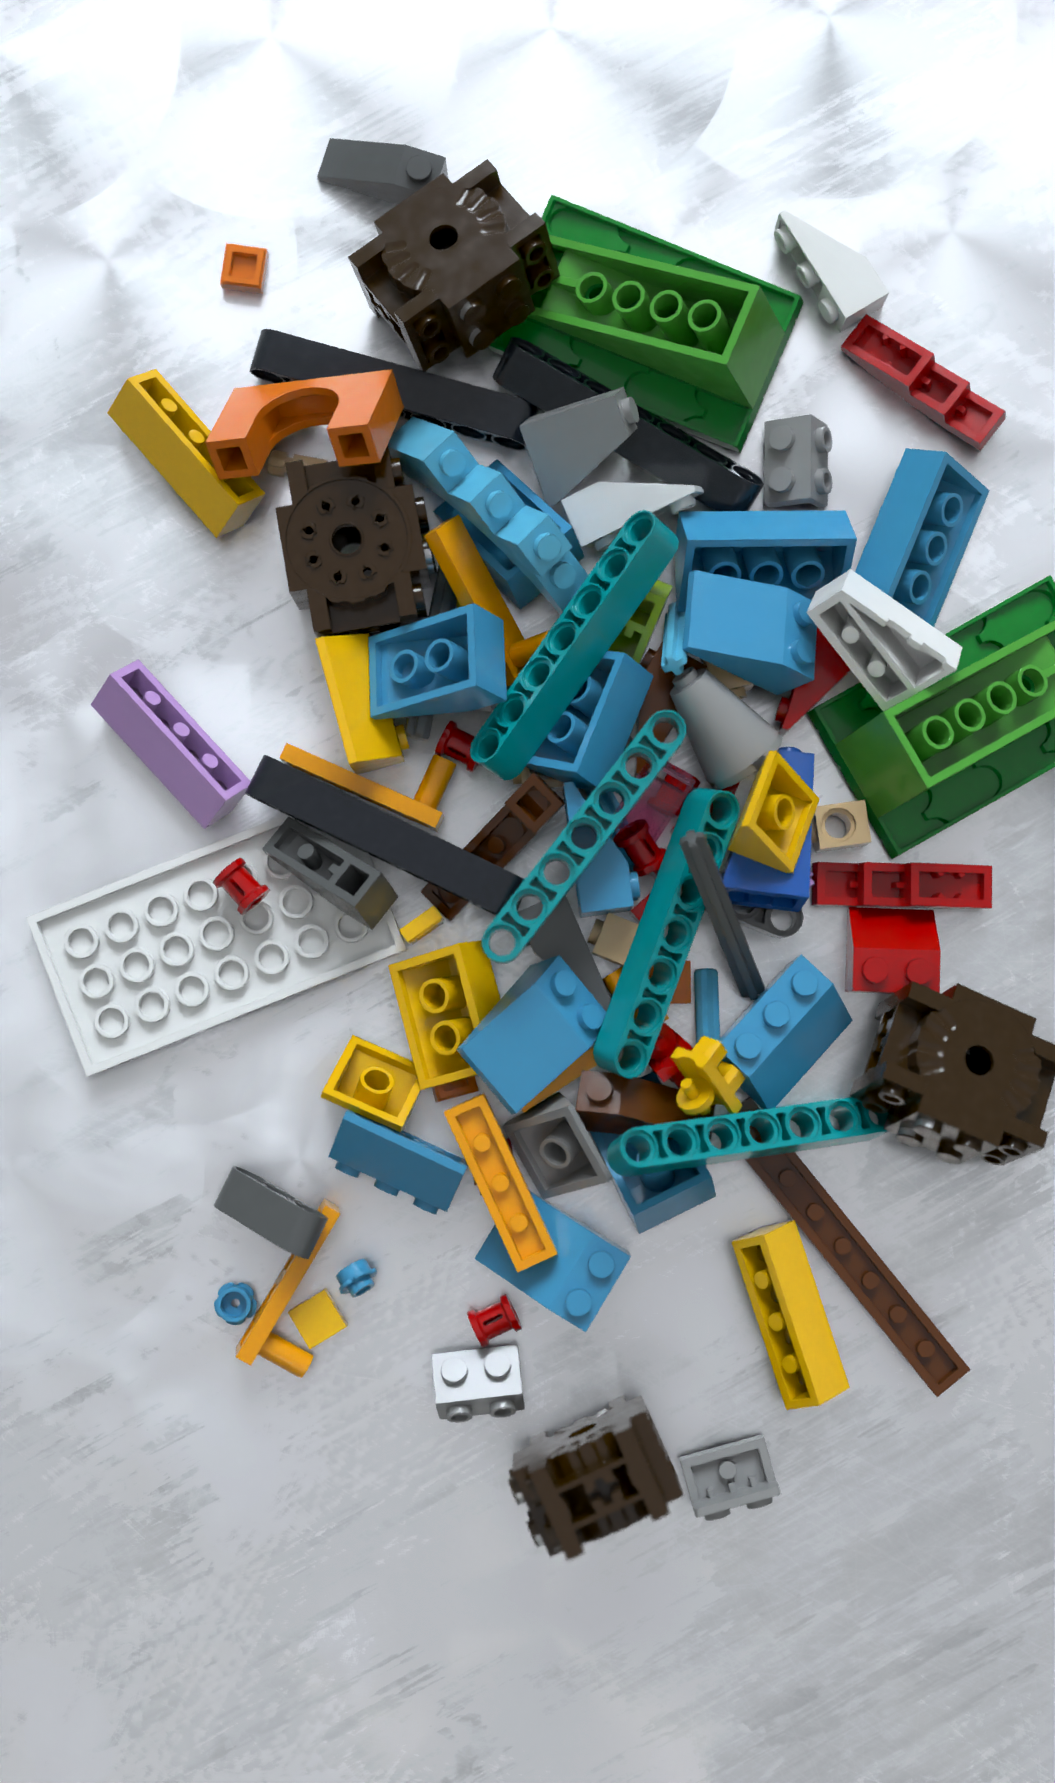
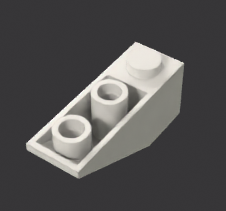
[774,209,889,332]
[561,481,704,552]

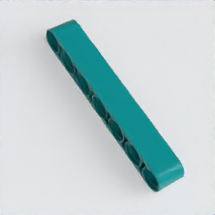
[470,510,679,781]
[482,710,686,964]
[593,788,740,1078]
[607,1097,889,1176]

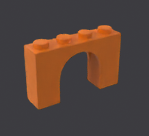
[205,369,404,480]

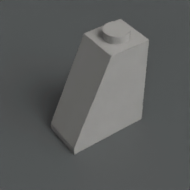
[519,387,639,507]

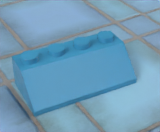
[855,448,990,627]
[674,510,857,612]

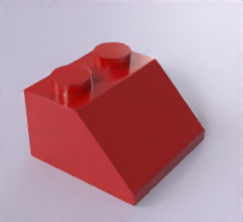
[845,907,941,994]

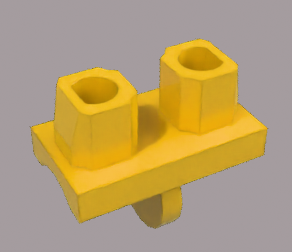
[670,1036,746,1115]

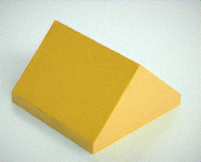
[728,750,819,873]
[320,1035,421,1132]

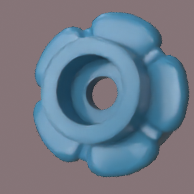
[336,1259,377,1298]
[214,1282,257,1325]

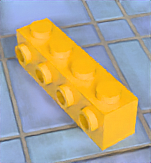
[107,369,265,538]
[731,1220,850,1410]

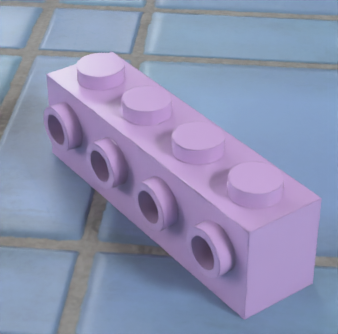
[91,659,250,829]

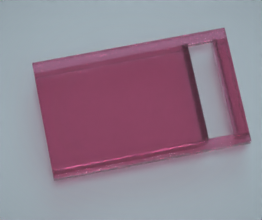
[613,762,696,842]

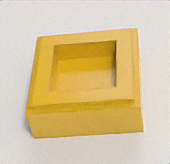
[399,905,444,945]
[288,1288,348,1349]

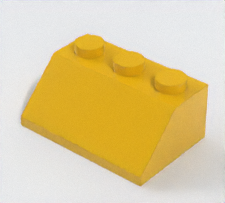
[315,633,410,775]
[388,940,500,1090]

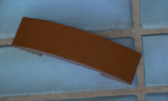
[420,772,565,921]

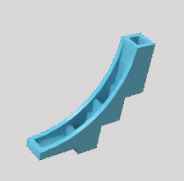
[388,416,588,615]

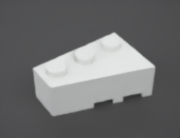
[807,569,963,711]

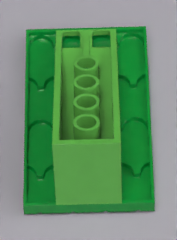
[488,194,804,453]
[807,575,1055,859]

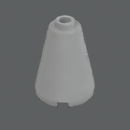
[670,667,782,789]

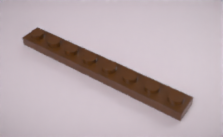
[728,1097,971,1397]

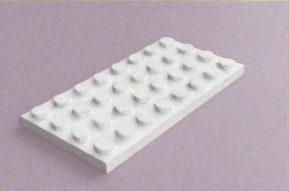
[26,791,407,1077]

